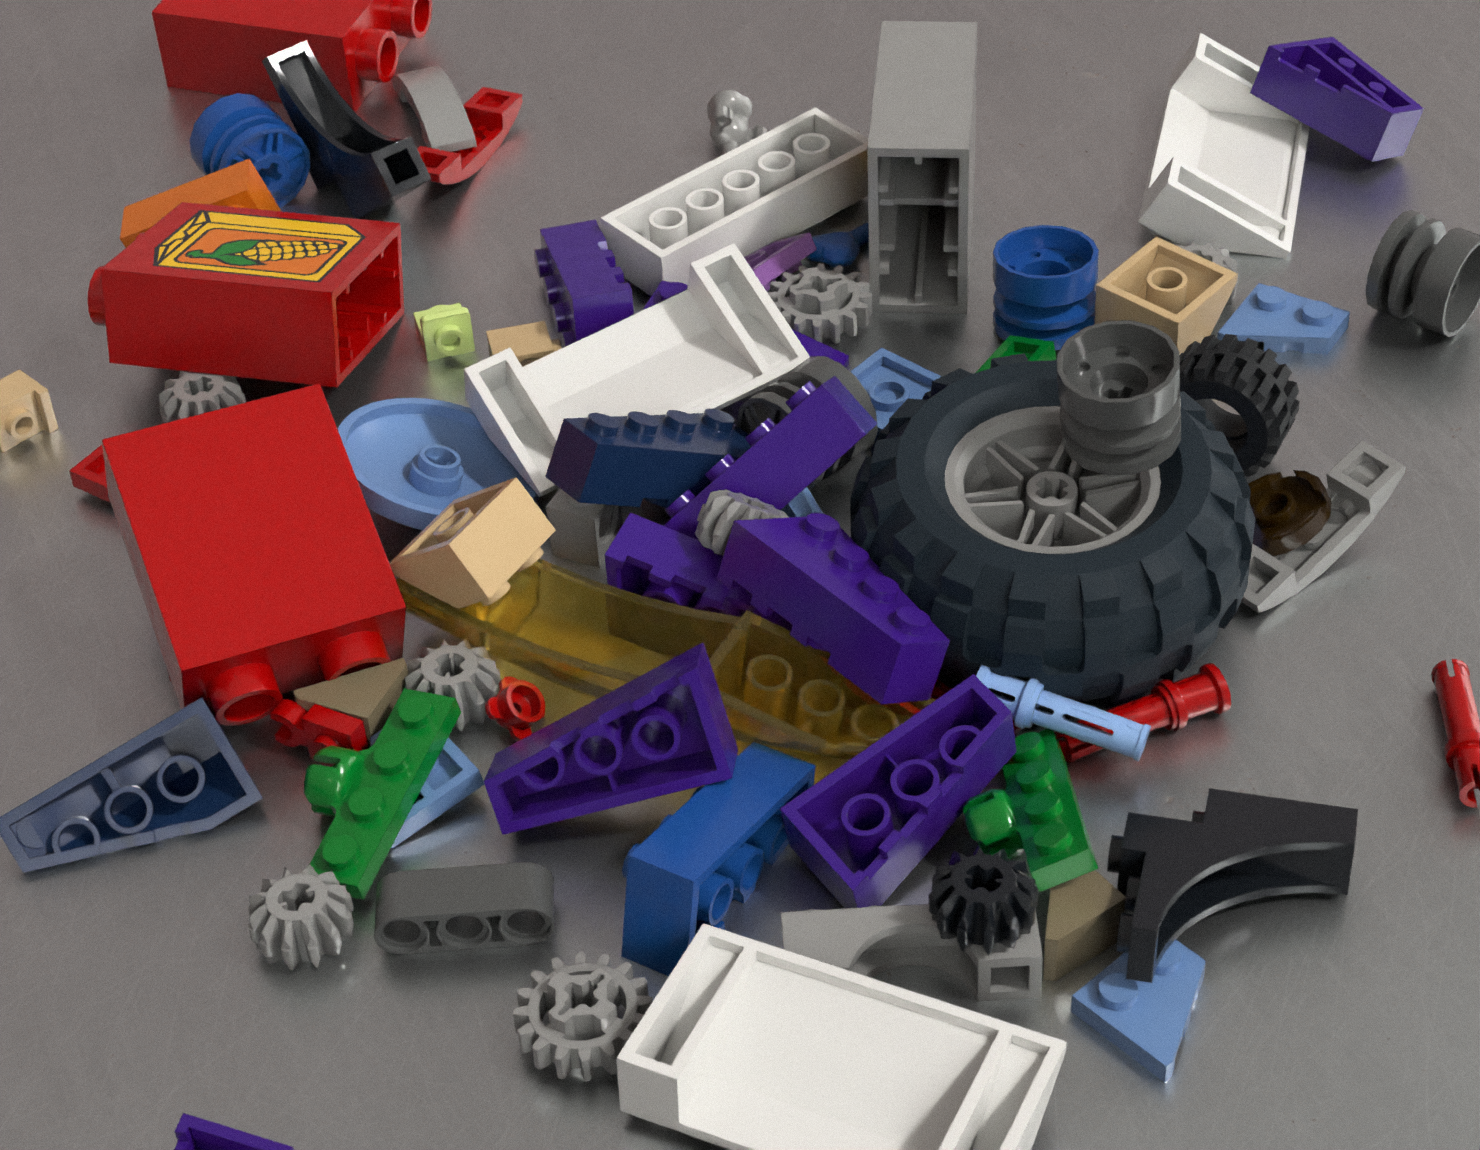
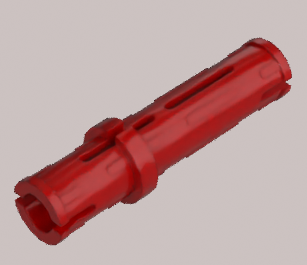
[1431,659,1480,808]

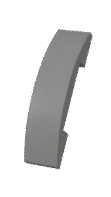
[391,66,477,152]
[1241,440,1406,613]

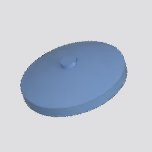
[338,398,539,530]

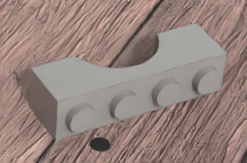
[781,904,1043,1001]

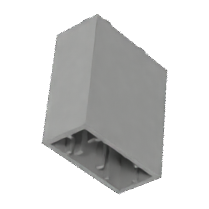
[867,21,977,314]

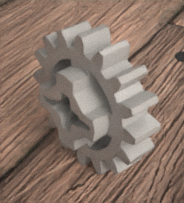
[768,263,872,344]
[513,952,653,1081]

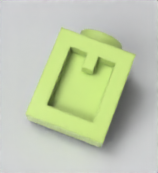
[413,303,475,361]

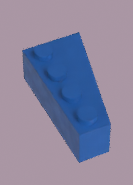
[621,742,816,976]

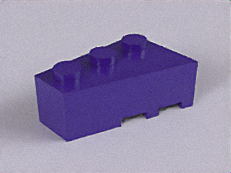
[1250,37,1424,162]

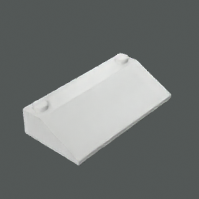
[1138,33,1310,259]
[464,243,810,497]
[616,923,1067,1150]

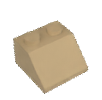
[1095,237,1238,355]
[389,477,556,609]

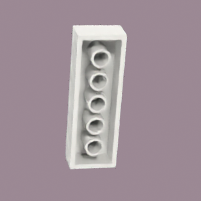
[600,108,868,296]

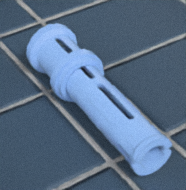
[976,664,1151,761]

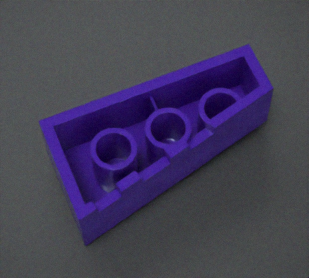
[483,642,738,835]
[780,674,1017,909]

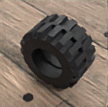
[1180,334,1300,477]

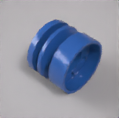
[189,93,311,208]
[993,225,1099,351]

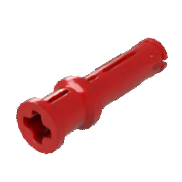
[1055,663,1231,763]

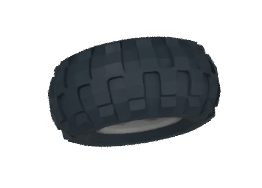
[850,353,1255,715]

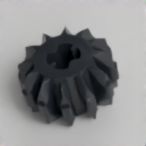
[928,845,1038,956]

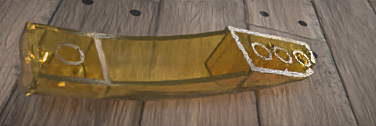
[396,558,935,759]

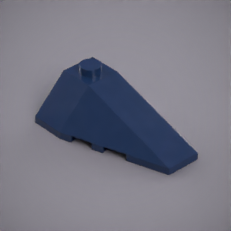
[0,697,263,873]

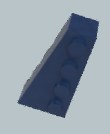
[545,409,751,509]

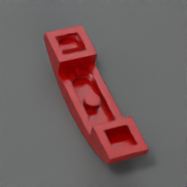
[417,87,523,184]

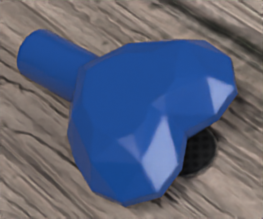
[806,223,869,268]

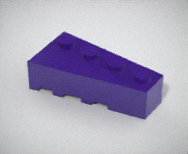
[534,219,634,348]
[663,376,878,540]
[605,512,831,685]
[717,513,950,704]

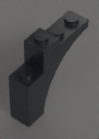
[262,41,431,219]
[1107,788,1358,983]

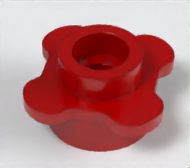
[485,676,545,741]

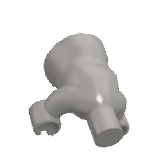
[707,90,770,155]

